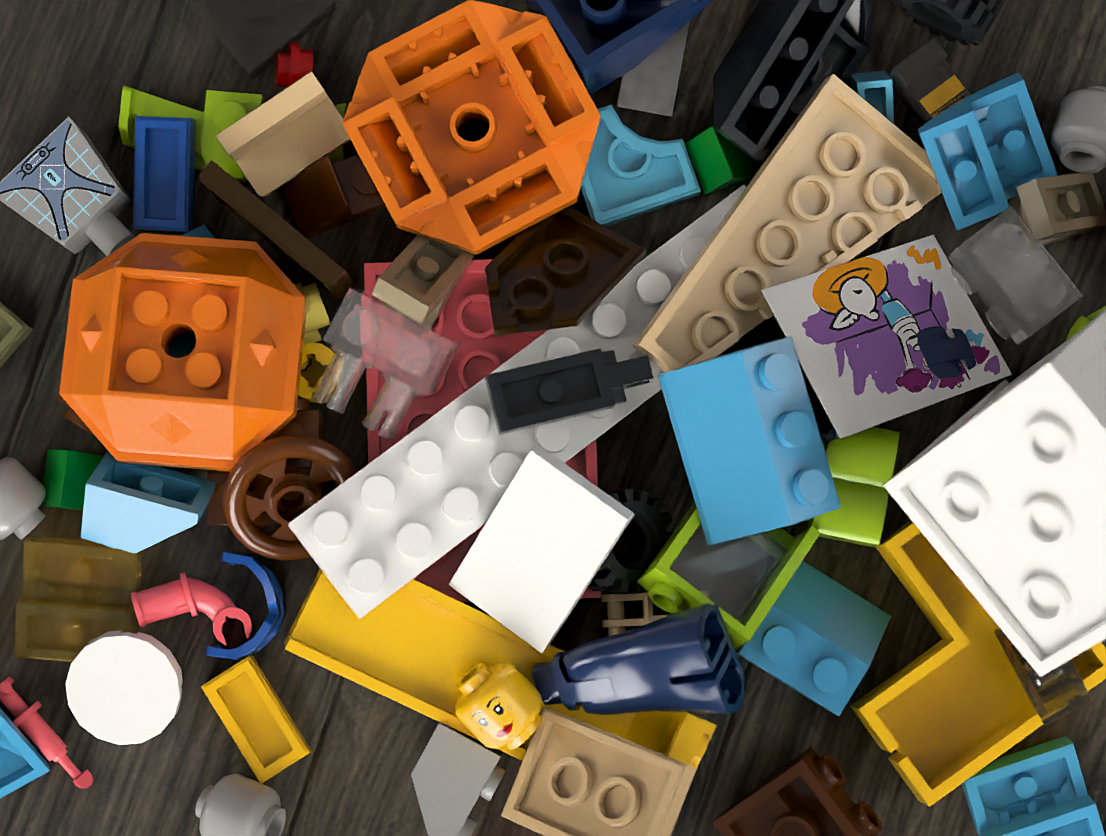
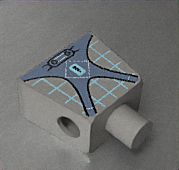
[0,117,134,256]

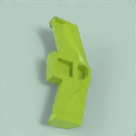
[119,85,348,181]

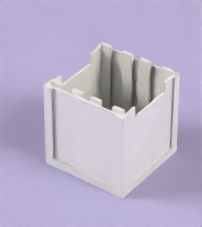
[884,308,1106,677]

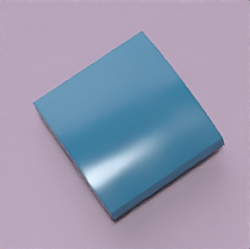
[917,73,1058,231]
[961,736,1105,836]

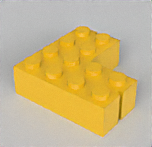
[850,520,1106,807]

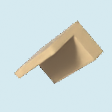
[216,71,350,197]

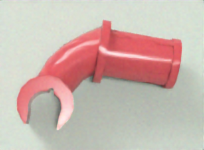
[130,572,252,646]

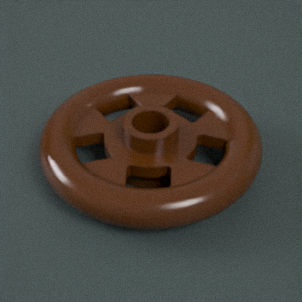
[222,435,357,560]

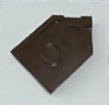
[485,206,646,336]

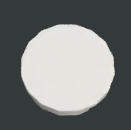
[65,630,183,745]

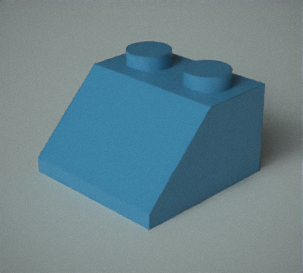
[735,561,891,716]

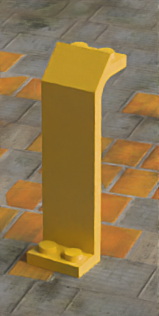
[284,568,717,768]

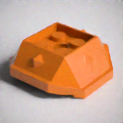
[342,0,601,255]
[59,233,308,472]

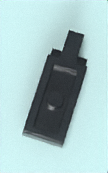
[485,348,653,435]

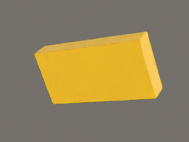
[201,655,312,783]

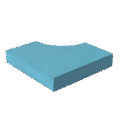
[580,105,701,227]

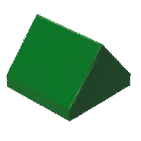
[685,126,756,197]
[40,450,104,511]

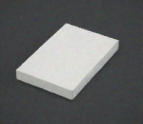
[449,445,635,653]

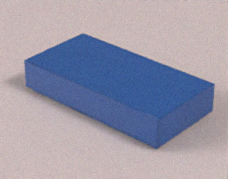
[133,116,196,232]

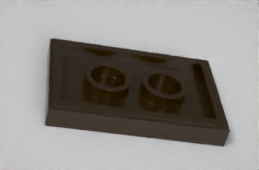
[199,160,358,303]

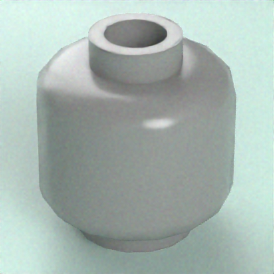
[1050,86,1106,174]
[0,457,46,540]
[195,773,286,836]

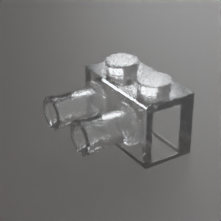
[948,206,1083,345]
[310,288,462,441]

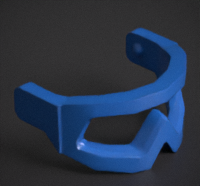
[205,552,286,660]

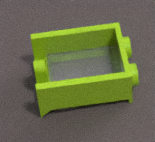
[637,501,821,649]

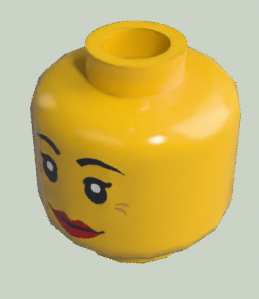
[455,662,543,750]

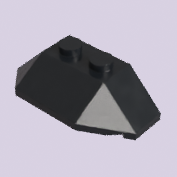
[713,0,873,161]

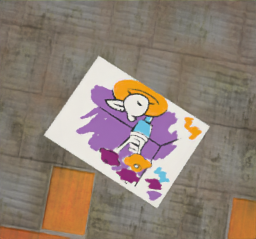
[761,235,1012,439]

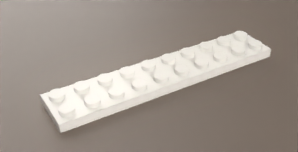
[288,185,746,619]

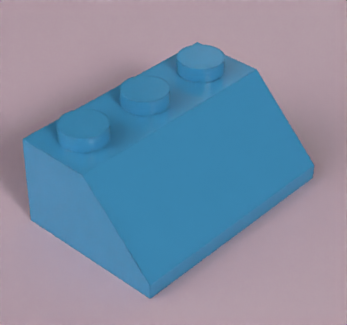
[658,336,841,545]

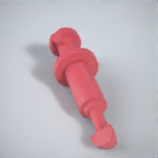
[0,676,93,789]

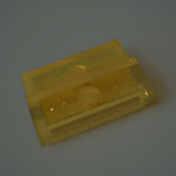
[15,535,142,662]

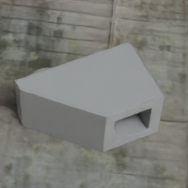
[411,722,506,836]

